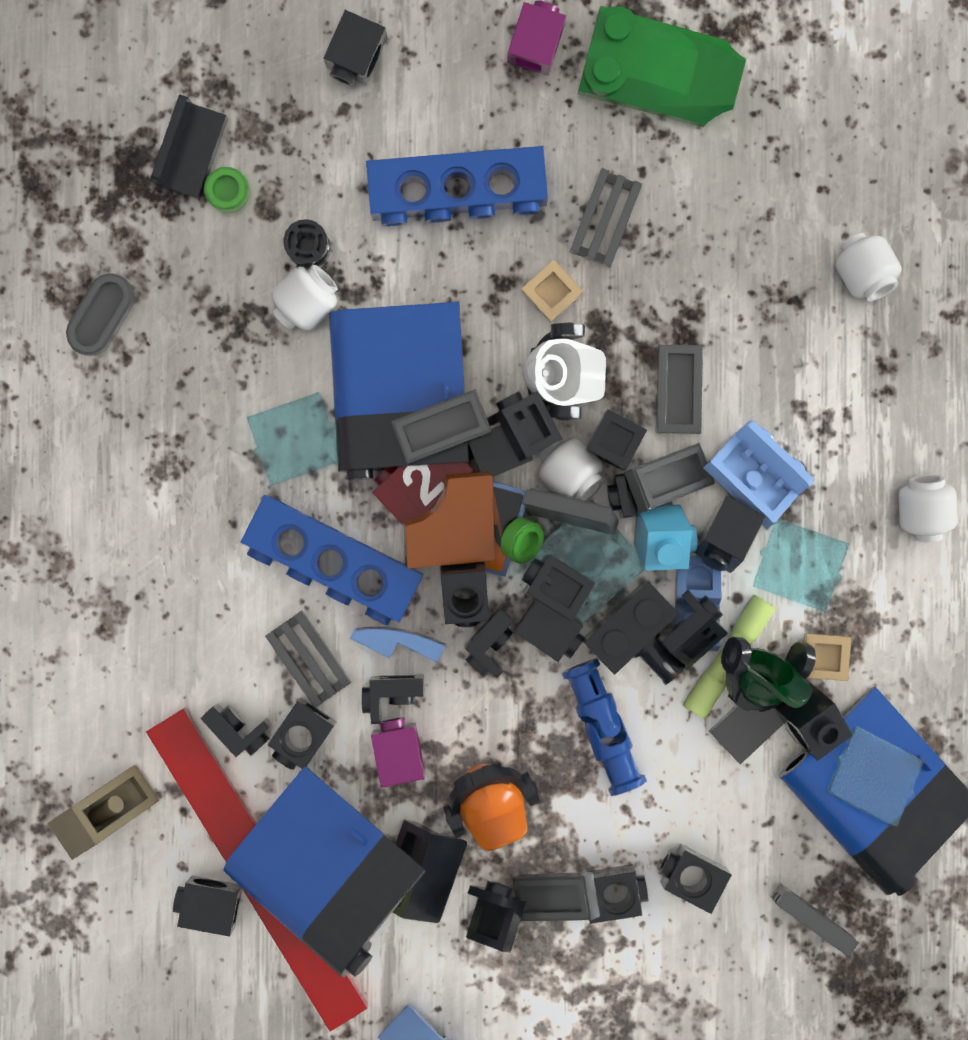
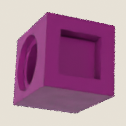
[507,0,566,76]
[371,717,426,788]

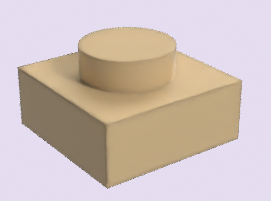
[521,259,584,323]
[804,633,851,681]

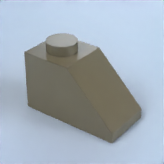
[47,765,159,860]

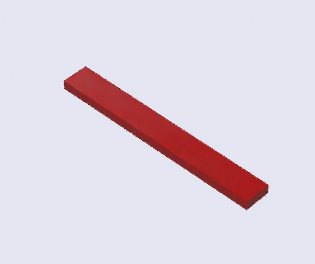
[146,708,368,1032]

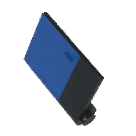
[329,302,469,481]
[779,687,968,896]
[223,766,426,978]

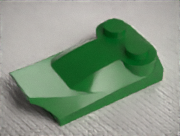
[577,6,746,127]

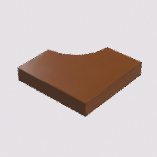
[403,471,495,569]

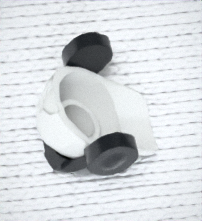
[523,322,606,421]

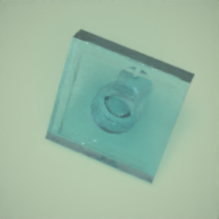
[529,499,644,623]

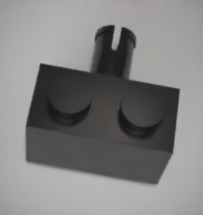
[583,580,686,685]

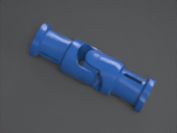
[561,658,647,796]

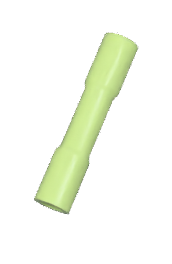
[683,595,776,720]

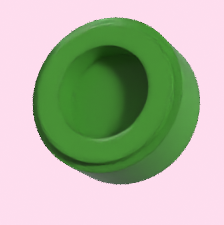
[204,167,250,213]
[501,517,544,564]

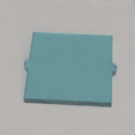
[247,392,337,486]
[753,519,849,612]
[826,726,924,827]

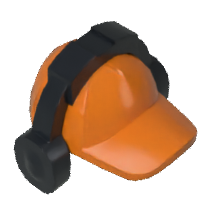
[443,763,541,851]

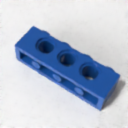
[366,146,548,227]
[240,495,424,626]

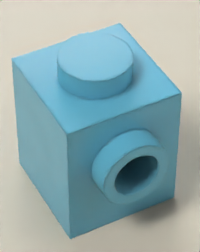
[634,504,697,571]

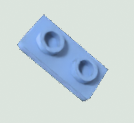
[703,420,814,529]

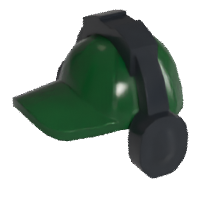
[721,637,816,712]

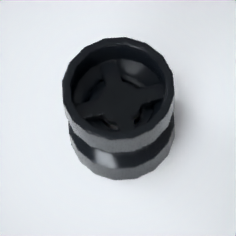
[283,219,331,268]

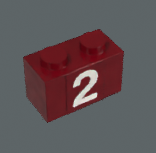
[372,463,474,525]

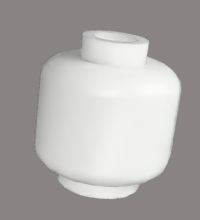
[835,233,902,302]
[272,265,338,331]
[539,438,604,501]
[898,475,958,543]

